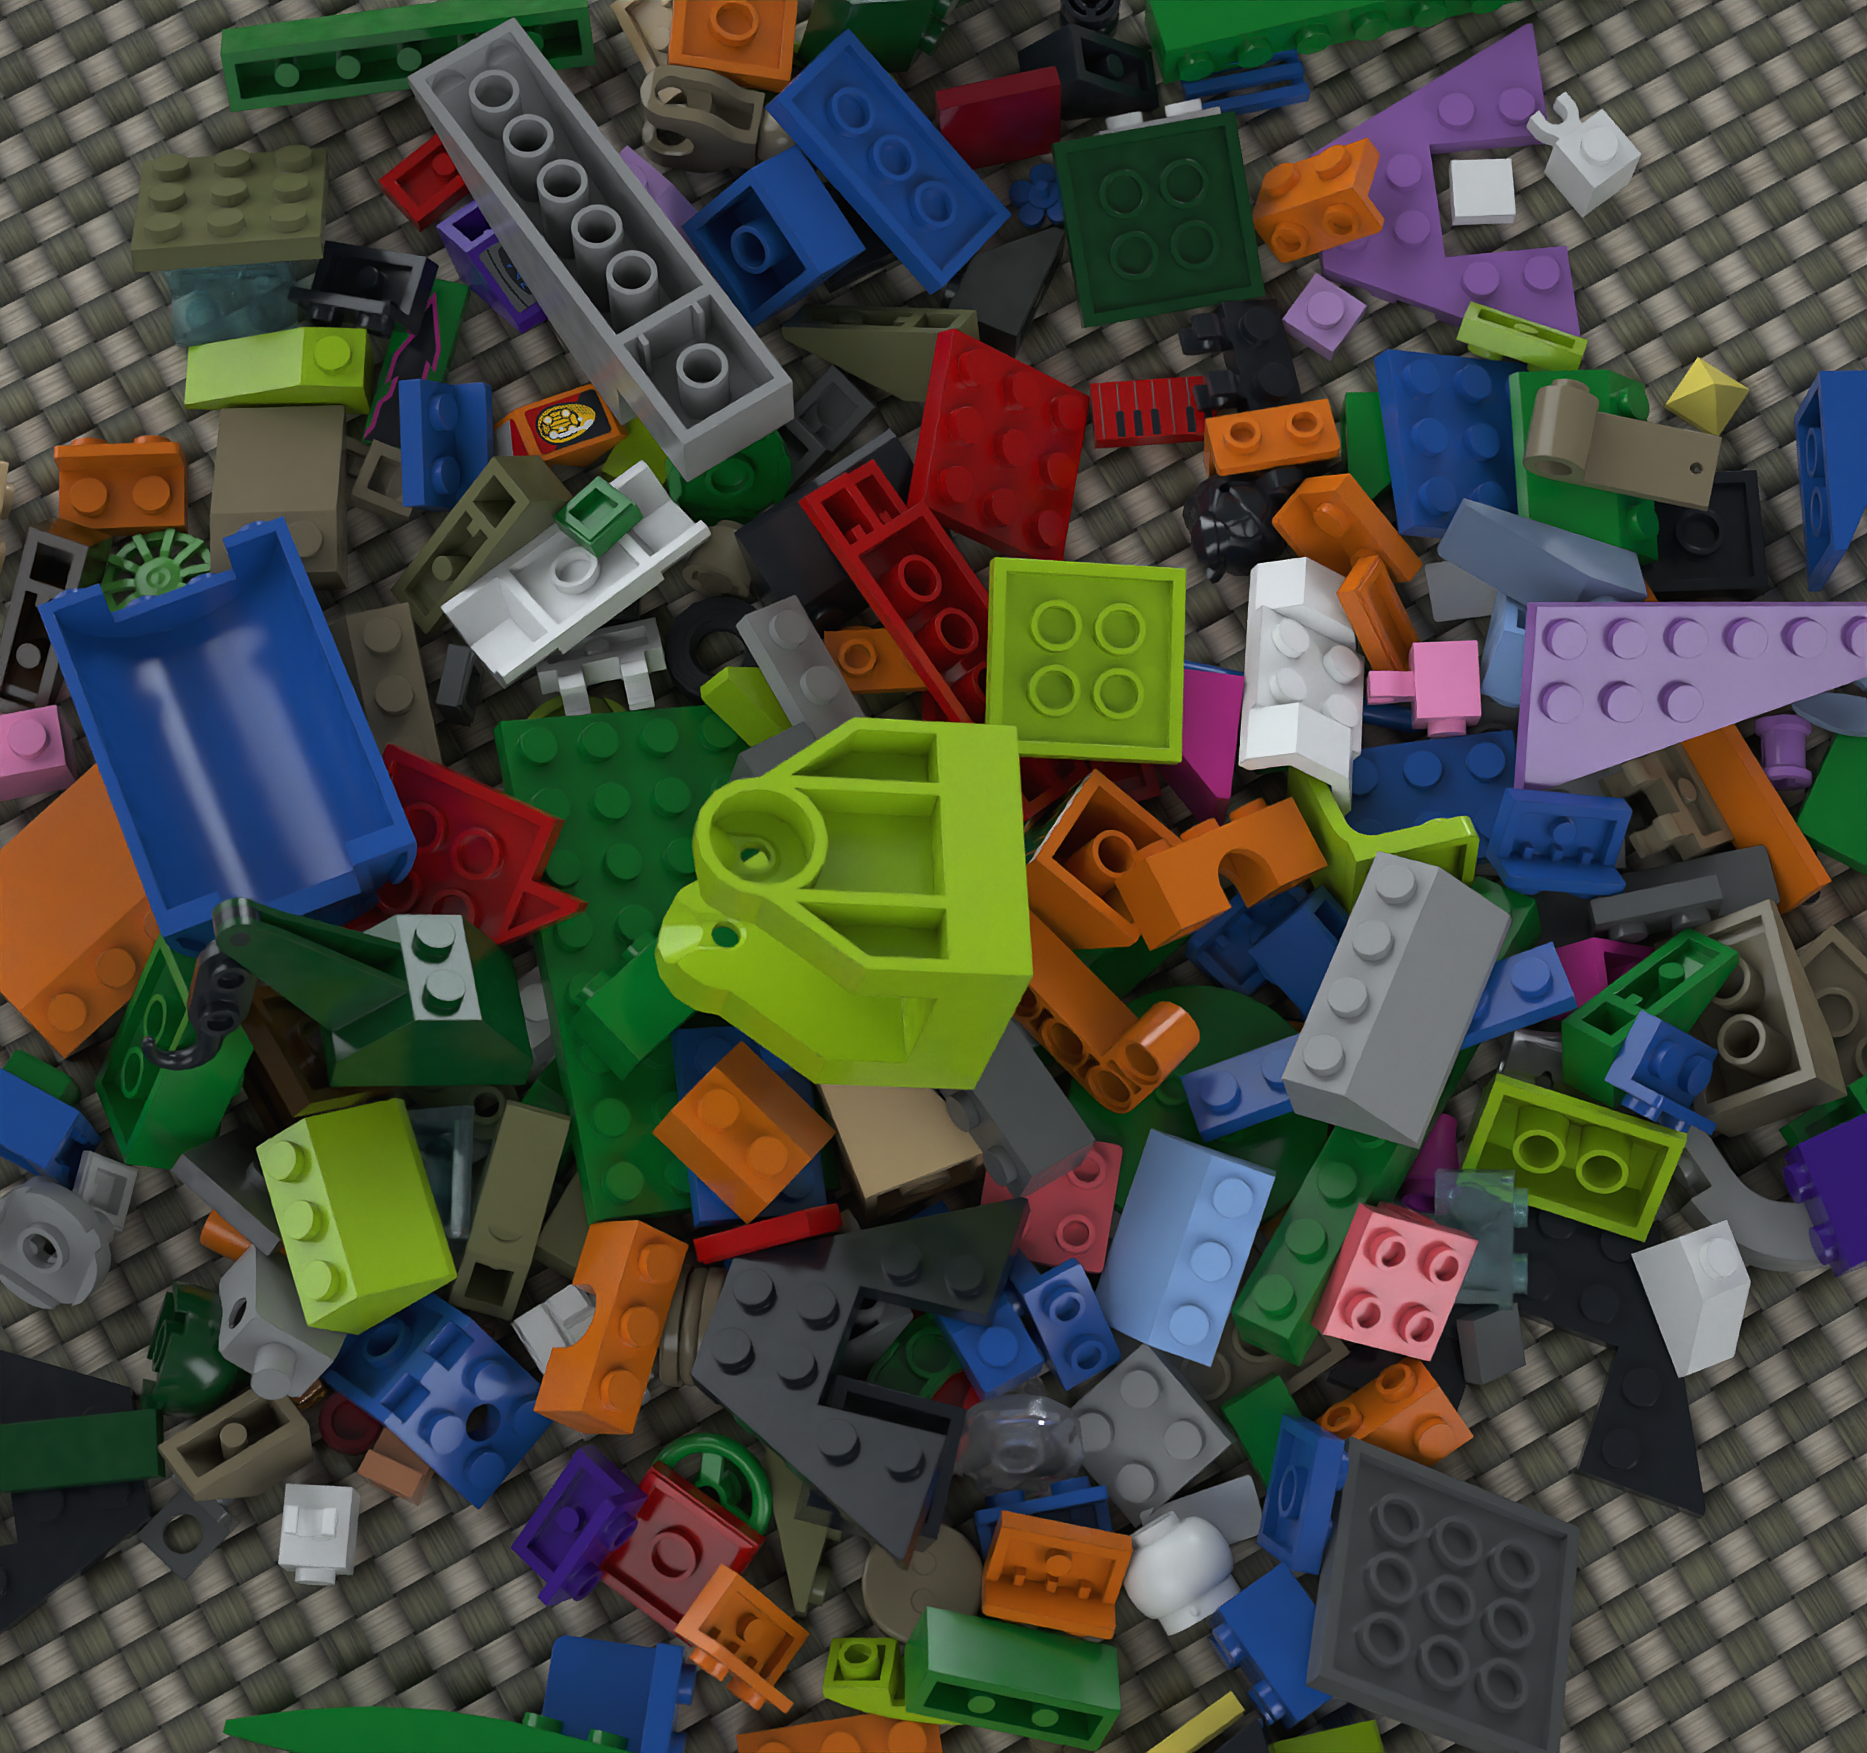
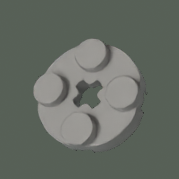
[0,1175,115,1309]

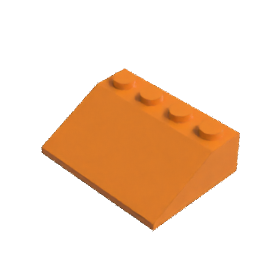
[0,763,160,1059]

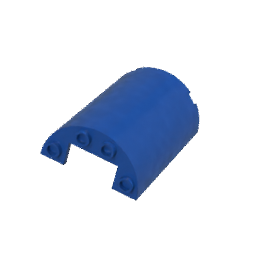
[37,516,417,958]

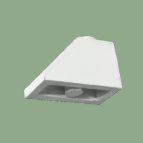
[1631,1220,1751,1378]

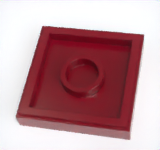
[935,66,1061,170]

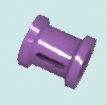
[1754,714,1812,791]

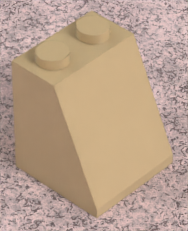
[811,1081,986,1223]

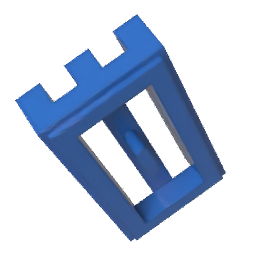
[1180,48,1310,116]

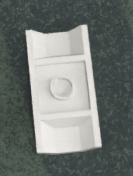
[440,460,711,689]
[1238,557,1365,816]

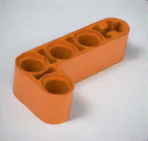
[1012,909,1200,1114]

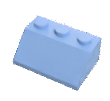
[1095,1128,1276,1367]

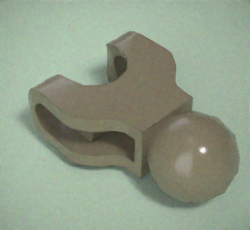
[640,65,816,173]

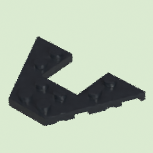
[690,1197,1030,1571]
[1326,1201,1706,1519]
[0,1350,153,1634]

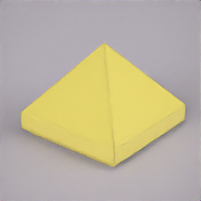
[1664,357,1750,436]

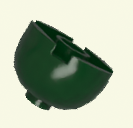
[141,1280,250,1418]

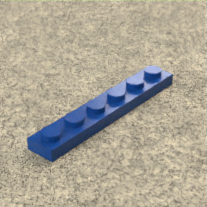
[1180,942,1577,1143]

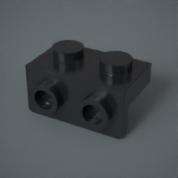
[287,240,439,339]

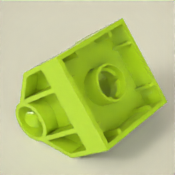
[655,717,1033,1090]

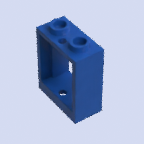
[0,1068,103,1190]

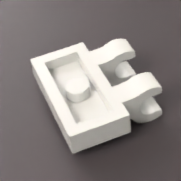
[536,617,666,716]

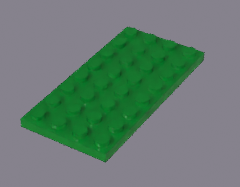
[493,705,841,1227]

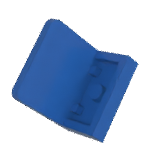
[542,1635,697,1753]

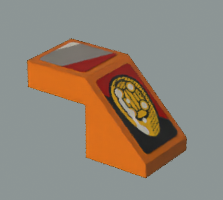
[493,383,628,468]

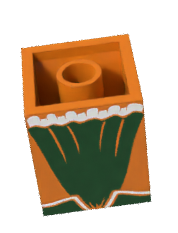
[1023,768,1183,950]

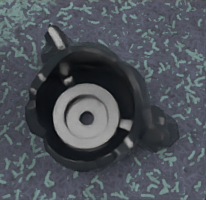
[1182,464,1307,584]

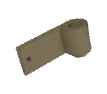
[1522,379,1722,511]

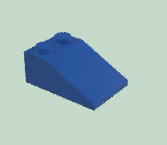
[1794,370,1867,592]

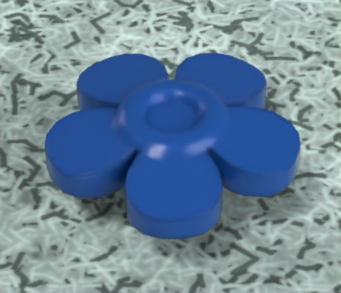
[1009,164,1064,229]

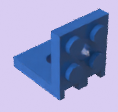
[319,1293,554,1510]

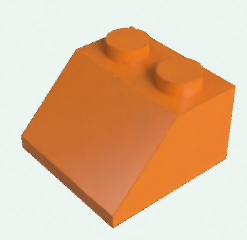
[652,1040,836,1225]

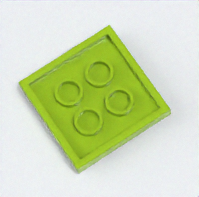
[985,557,1186,765]

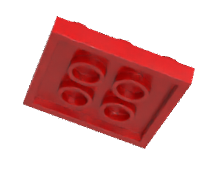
[907,328,1090,561]

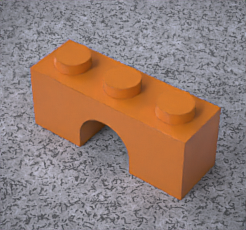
[1114,797,1328,951]
[533,1220,688,1434]

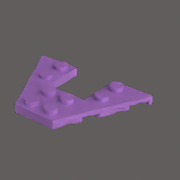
[1308,23,1584,369]

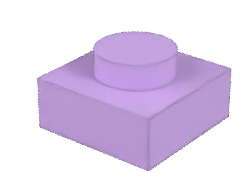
[1282,273,1367,362]

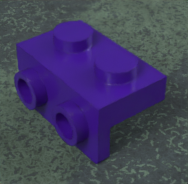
[510,1444,648,1607]

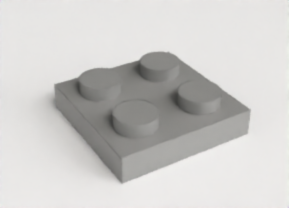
[1050,1343,1238,1528]

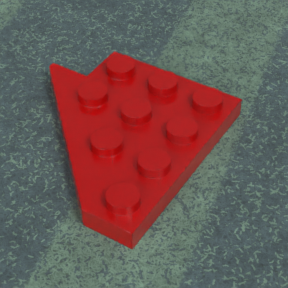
[342,743,588,947]

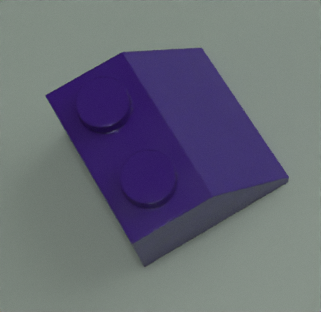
[1783,1113,1867,1278]

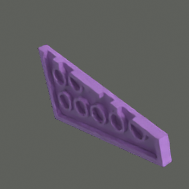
[1514,602,1867,791]

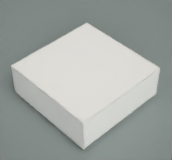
[1448,158,1516,225]

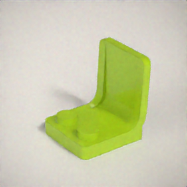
[1286,765,1480,915]

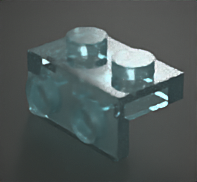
[1435,1168,1528,1311]

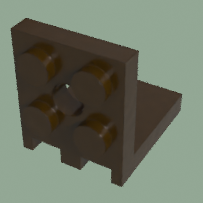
[240,986,403,1138]

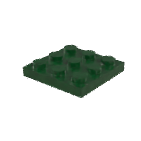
[1050,111,1265,328]

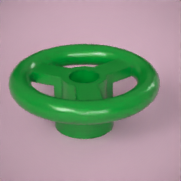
[652,1432,773,1536]

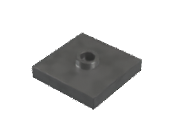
[171,1123,285,1256]

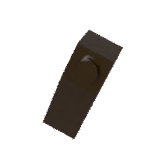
[0,517,114,713]

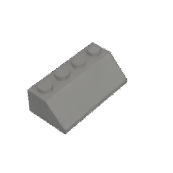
[1281,851,1512,1149]

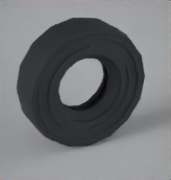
[665,597,759,705]

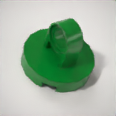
[665,430,792,526]

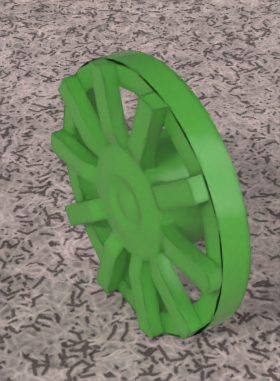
[101,527,210,613]

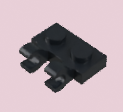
[1178,299,1303,413]

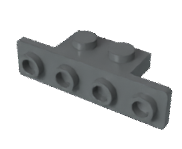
[1524,845,1780,949]

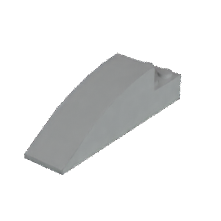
[407,17,794,482]

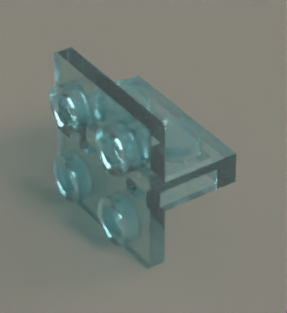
[162,261,298,347]

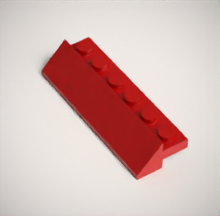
[798,459,1091,822]

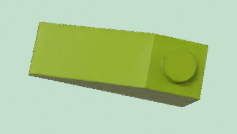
[184,327,375,414]

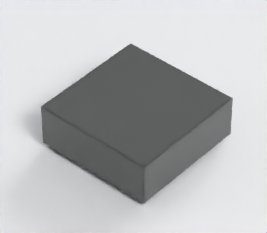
[435,644,485,727]
[1456,1300,1526,1385]

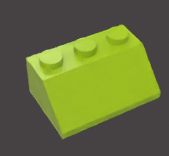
[1456,1073,1687,1242]
[256,1098,458,1335]

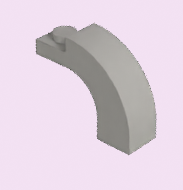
[1673,1125,1830,1272]

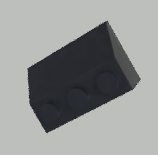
[734,428,955,639]

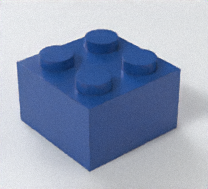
[681,144,866,329]
[1207,1561,1334,1732]

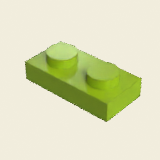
[1456,302,1588,371]

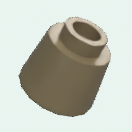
[682,520,752,601]

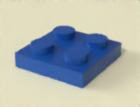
[1256,1414,1349,1575]

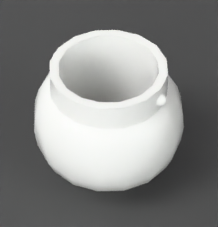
[1123,1510,1241,1636]

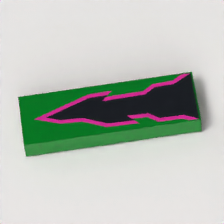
[361,278,471,450]

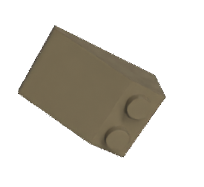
[210,405,348,590]
[1654,899,1847,1138]

